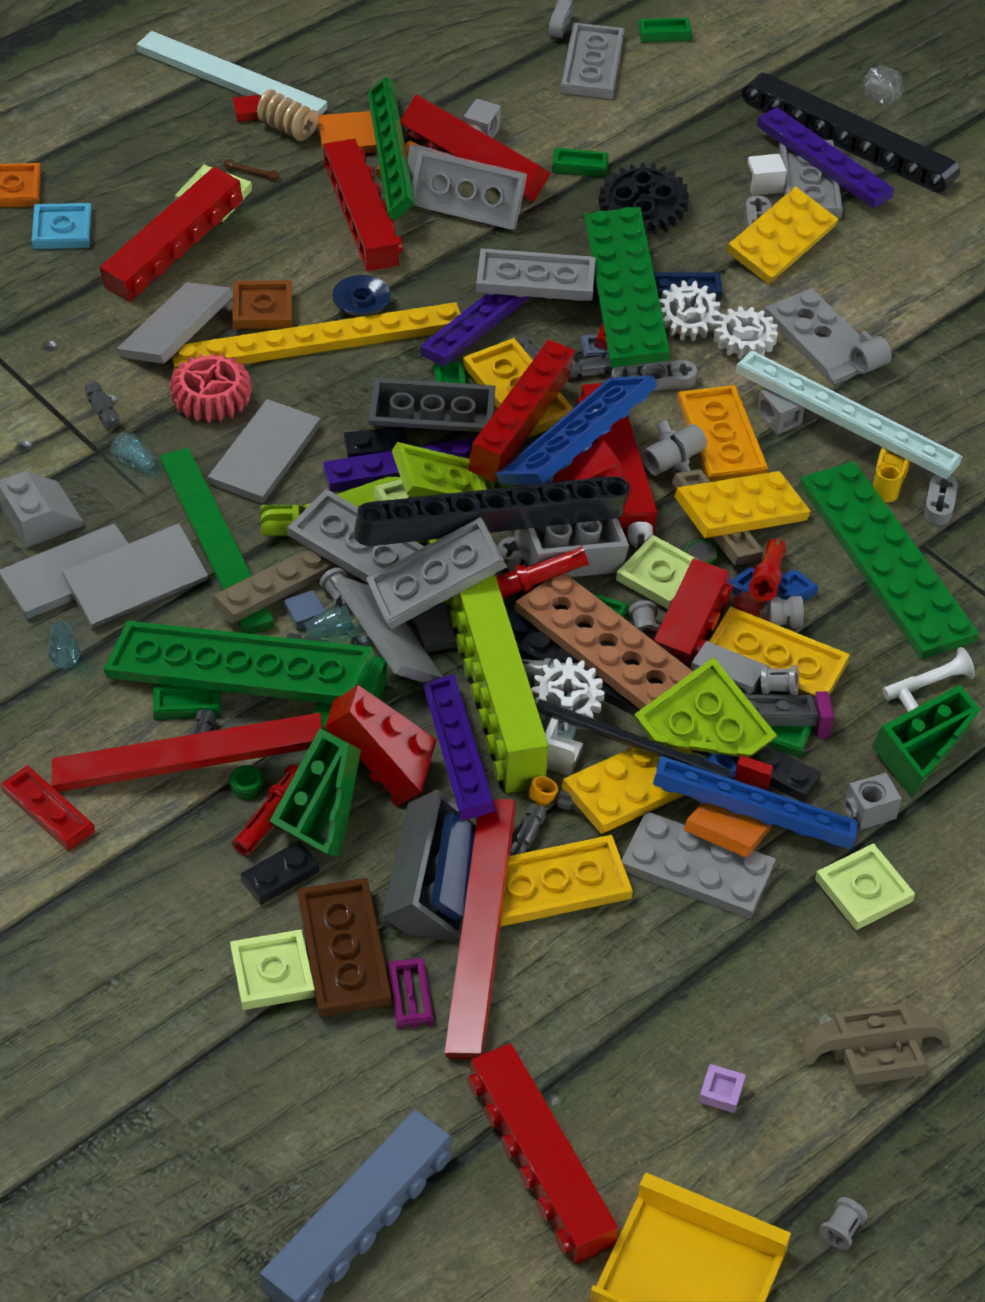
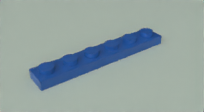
[653,756,858,850]

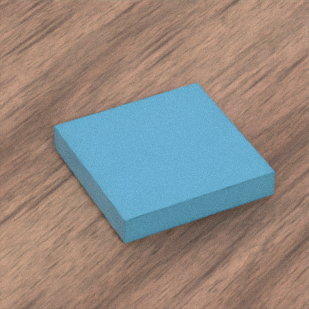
[31,203,92,249]

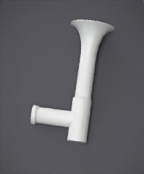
[882,647,975,712]

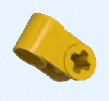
[873,447,911,503]

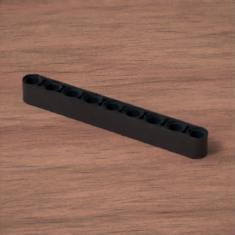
[741,73,960,193]
[353,476,630,546]

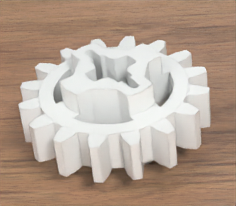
[659,281,720,341]
[714,306,778,359]
[531,657,604,731]

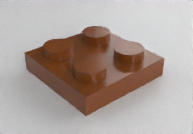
[233,280,292,329]

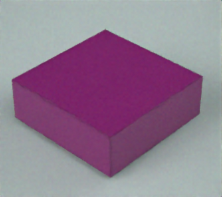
[814,691,834,739]

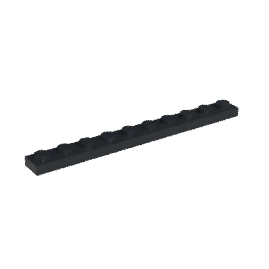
[518,627,822,803]

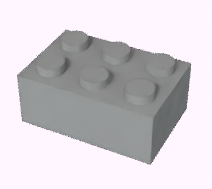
[514,518,629,577]

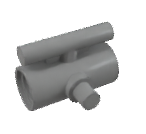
[641,419,707,476]

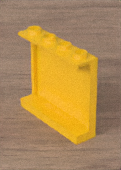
[589,1172,791,1302]

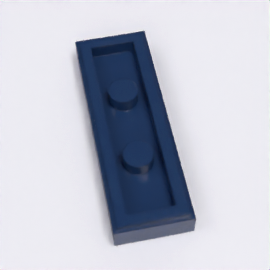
[431,812,476,922]

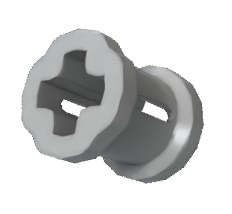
[319,567,349,610]
[629,600,660,641]
[761,665,799,695]
[818,1197,868,1250]

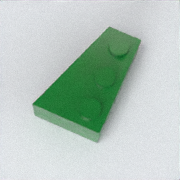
[872,685,981,797]
[270,729,361,858]

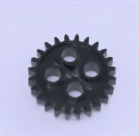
[599,163,689,236]

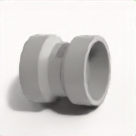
[766,596,804,628]

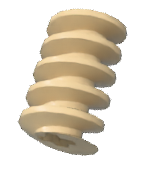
[257,89,319,141]

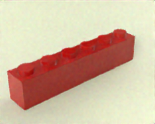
[400,94,551,202]
[323,138,403,271]
[99,166,243,302]
[468,339,575,482]
[576,383,657,536]
[467,1043,619,1265]

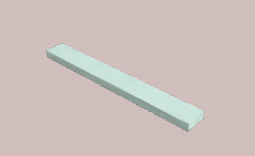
[136,31,328,115]
[735,350,963,479]

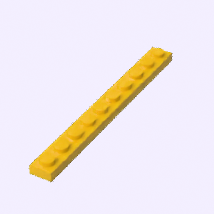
[171,302,461,370]

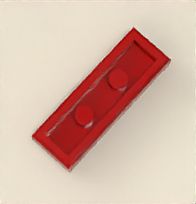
[1,765,95,851]

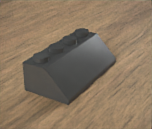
[369,378,495,432]
[382,790,477,943]

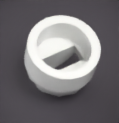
[628,522,653,548]

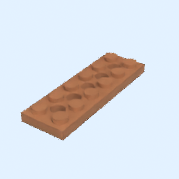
[515,573,693,710]

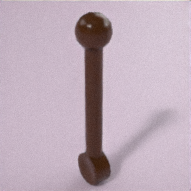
[224,159,279,182]

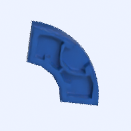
[730,567,818,605]

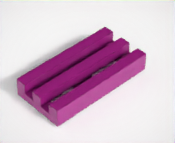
[388,958,433,1029]

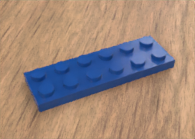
[495,375,657,486]

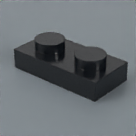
[344,427,408,458]
[241,840,320,905]

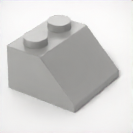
[0,471,84,548]

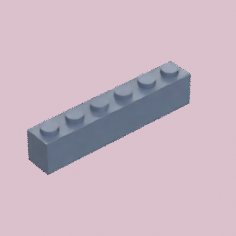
[260,1110,451,1302]

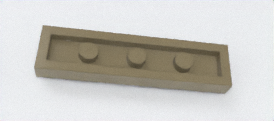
[672,469,764,566]
[212,548,333,624]

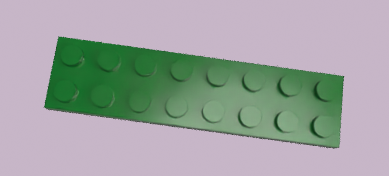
[584,207,670,368]
[799,461,979,660]
[103,621,374,704]

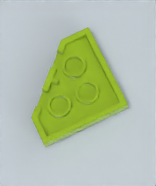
[633,657,777,758]

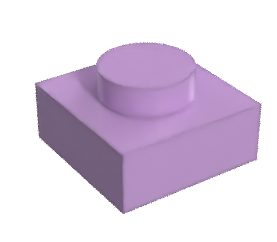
[699,1064,746,1113]

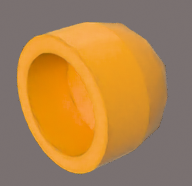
[529,776,558,806]

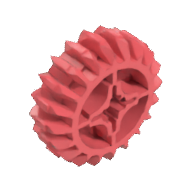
[170,352,252,423]

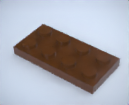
[297,878,392,1017]

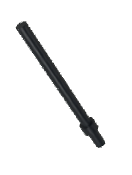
[536,699,731,778]

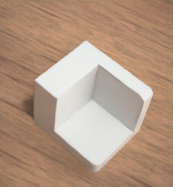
[748,154,787,196]
[545,718,583,776]

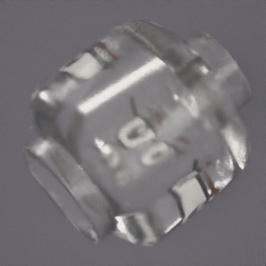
[863,65,904,105]

